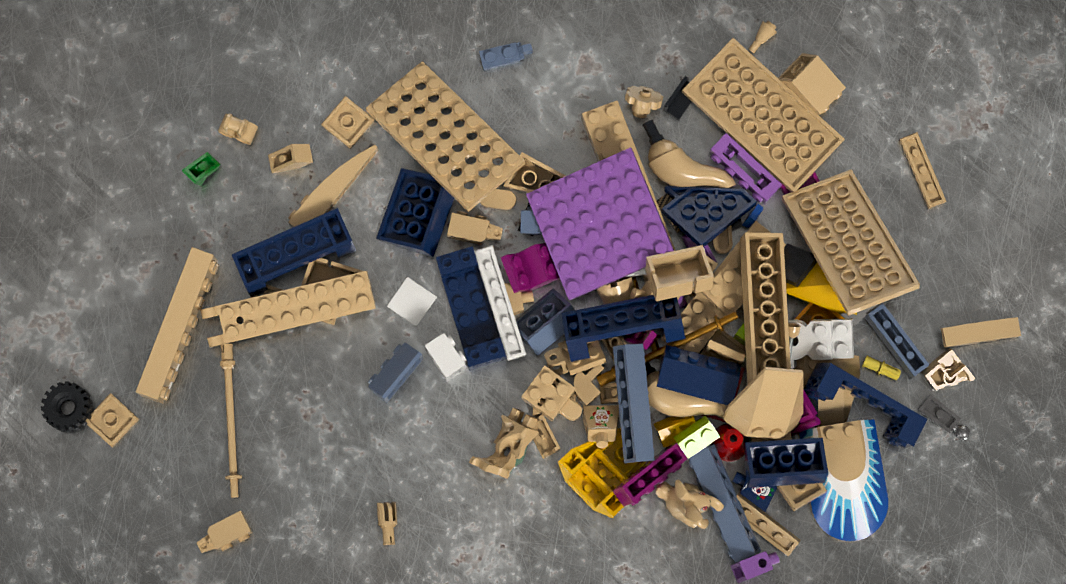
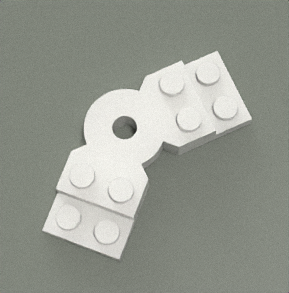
[742,319,854,372]

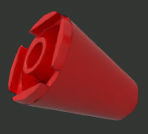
[710,423,749,462]

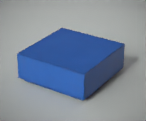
[742,204,763,228]

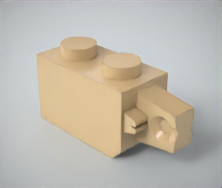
[447,211,503,245]
[197,511,253,553]

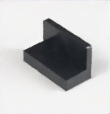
[663,75,692,121]

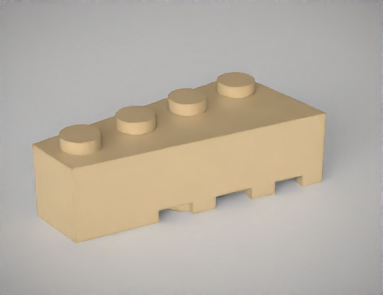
[503,152,565,193]

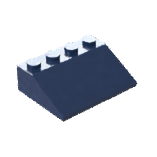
[376,168,454,257]

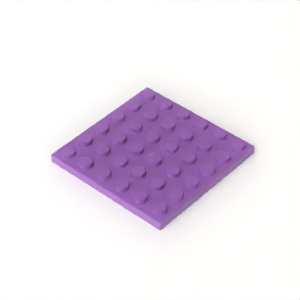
[526,147,674,300]

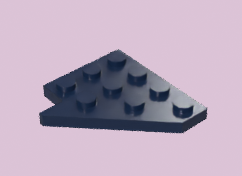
[662,186,757,247]

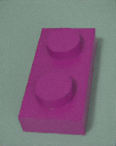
[624,330,657,350]

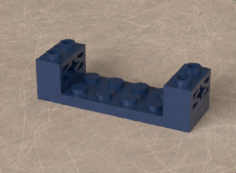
[232,208,356,297]
[436,246,506,371]
[561,295,685,362]
[804,363,928,448]

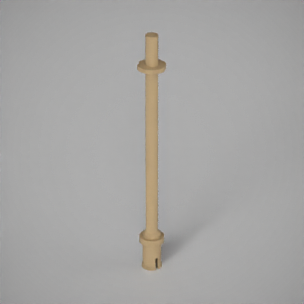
[220,344,242,498]

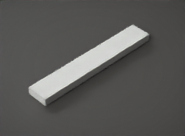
[474,245,526,361]

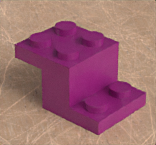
[501,243,560,293]

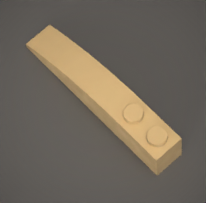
[288,145,379,228]

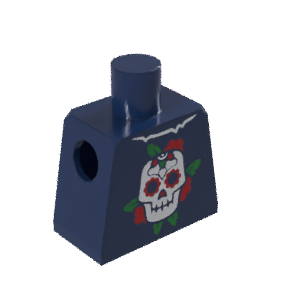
[732,471,777,512]

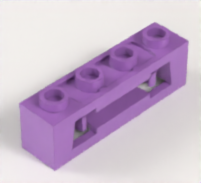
[709,133,782,204]

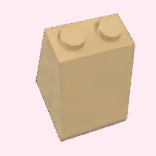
[778,53,846,114]

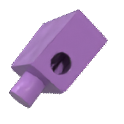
[731,551,779,583]

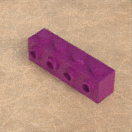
[612,443,688,507]

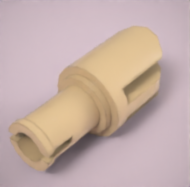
[377,502,398,545]

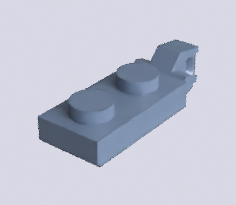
[479,42,533,70]

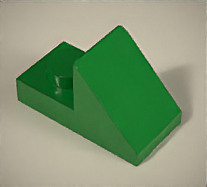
[182,152,221,186]

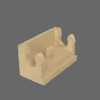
[533,414,561,459]

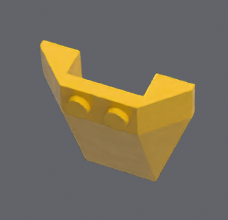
[786,262,857,315]
[557,428,647,518]

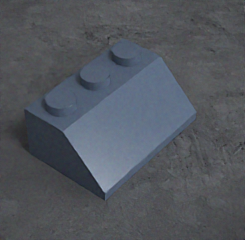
[515,288,575,356]
[368,342,423,403]

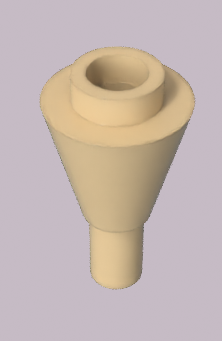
[748,21,777,53]

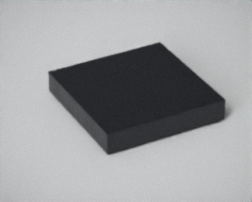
[784,243,817,287]

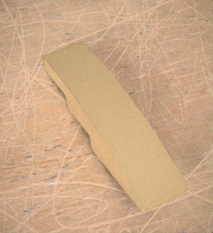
[941,317,1021,348]

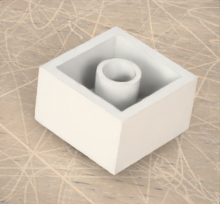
[425,333,467,382]

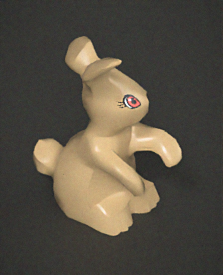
[656,480,724,529]

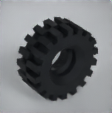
[41,381,93,433]

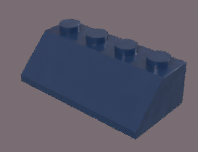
[656,345,741,405]
[745,438,828,488]

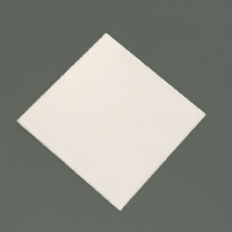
[387,277,437,327]

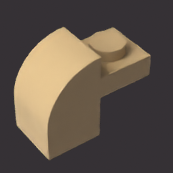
[573,365,605,406]

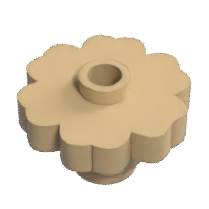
[625,86,663,118]

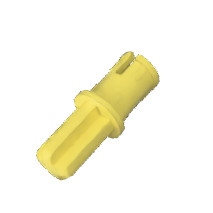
[862,355,901,380]

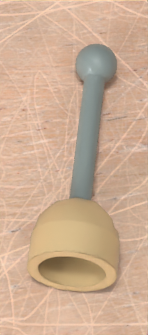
[788,323,801,368]

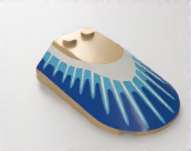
[798,419,888,541]

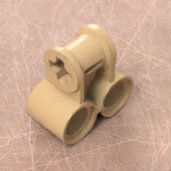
[218,113,258,145]

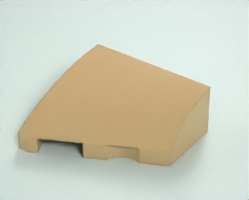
[920,348,975,390]

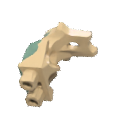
[469,408,539,479]

